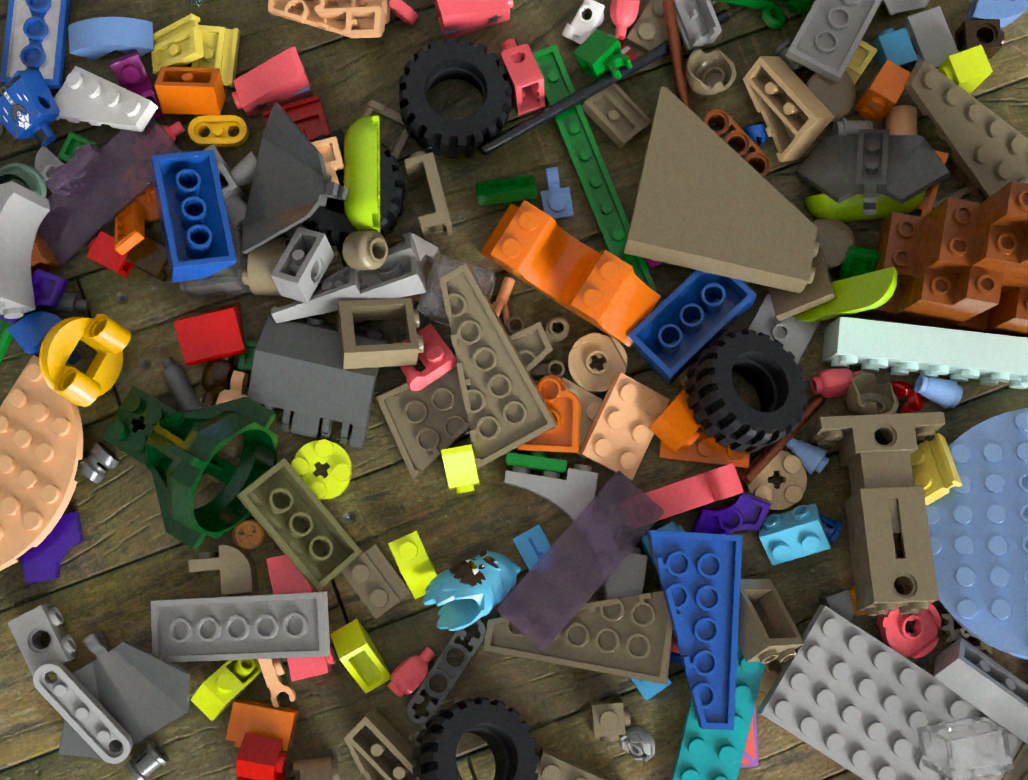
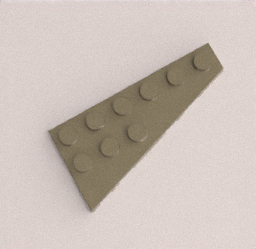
[439,263,558,469]

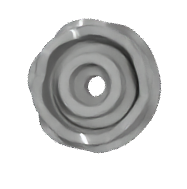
[619,726,655,762]

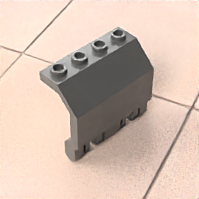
[247,314,391,449]

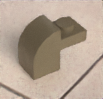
[188,545,258,595]

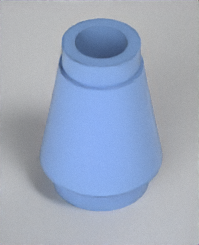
[914,375,963,408]

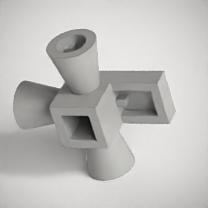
[204,144,257,232]

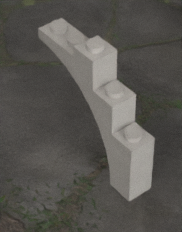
[504,464,648,600]

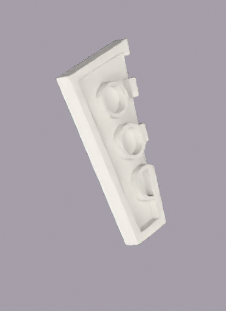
[54,66,158,132]

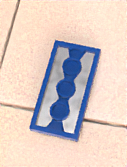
[0,0,71,89]

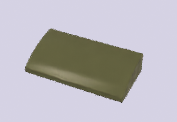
[237,458,362,592]

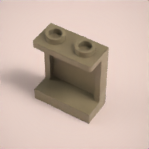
[404,151,453,242]

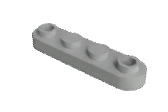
[33,660,133,764]

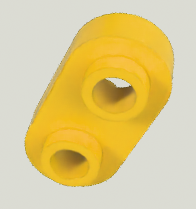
[188,115,249,148]

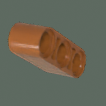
[703,109,770,177]

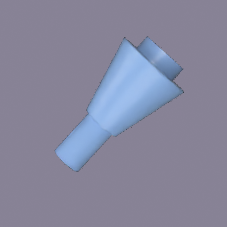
[785,437,830,475]

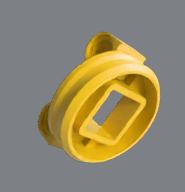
[39,313,131,407]

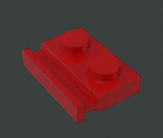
[262,95,331,142]

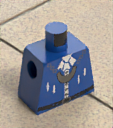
[0,70,60,146]

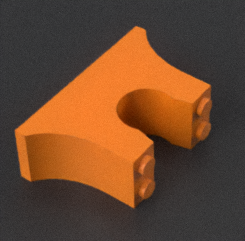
[479,200,662,348]

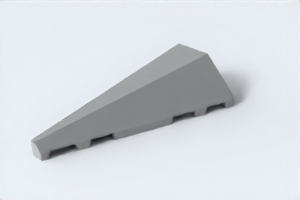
[271,232,426,323]

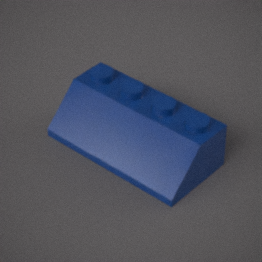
[151,150,237,283]
[627,270,757,385]

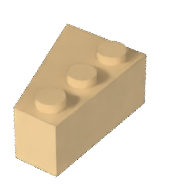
[743,56,835,162]

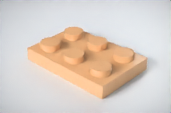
[578,372,670,480]

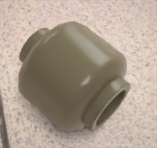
[342,230,388,270]

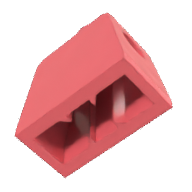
[500,39,545,115]

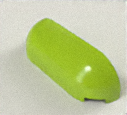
[344,115,381,234]
[805,190,926,223]
[793,267,898,322]

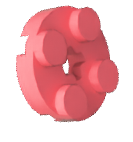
[877,603,941,658]

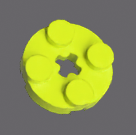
[291,439,352,500]

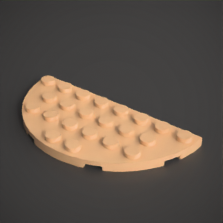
[0,354,83,571]

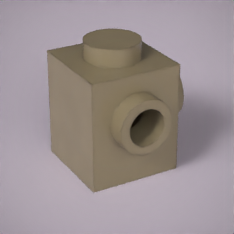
[589,698,631,742]

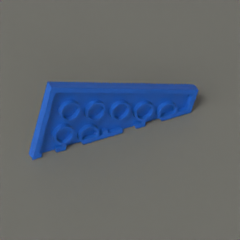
[646,530,743,730]

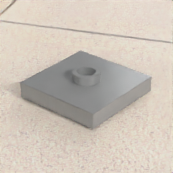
[747,294,820,365]

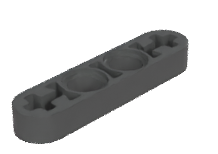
[407,619,486,724]

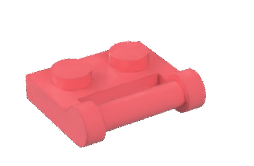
[392,323,457,391]

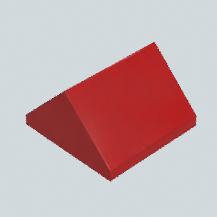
[173,302,246,366]

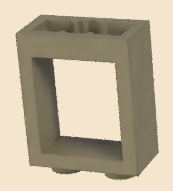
[338,298,423,370]
[738,579,805,664]

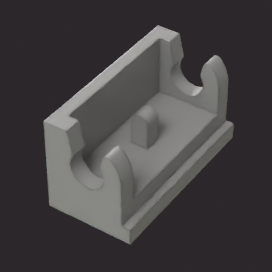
[674,0,722,52]

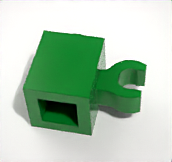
[573,29,632,81]

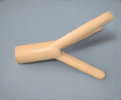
[491,277,515,336]

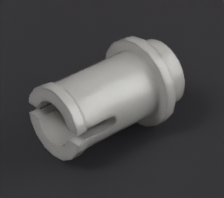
[832,118,873,136]

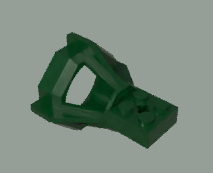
[101,386,278,549]

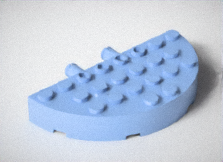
[926,408,1028,660]

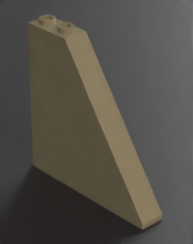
[624,86,820,294]

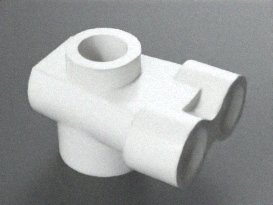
[561,0,605,44]

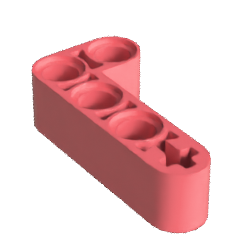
[617,463,744,531]

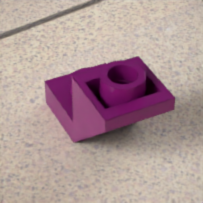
[110,50,165,120]

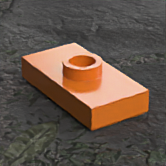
[114,200,145,256]

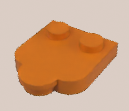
[517,375,581,453]

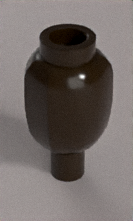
[201,356,235,406]

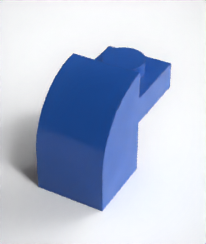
[7,311,83,365]

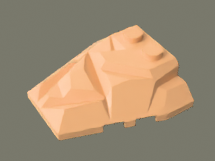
[268,0,391,38]

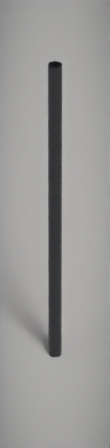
[479,10,729,156]

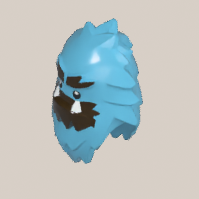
[423,550,521,631]

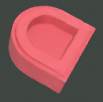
[389,0,419,26]

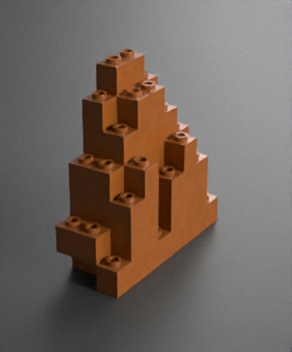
[858,181,1028,338]

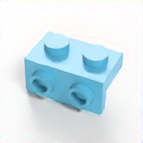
[759,503,831,566]

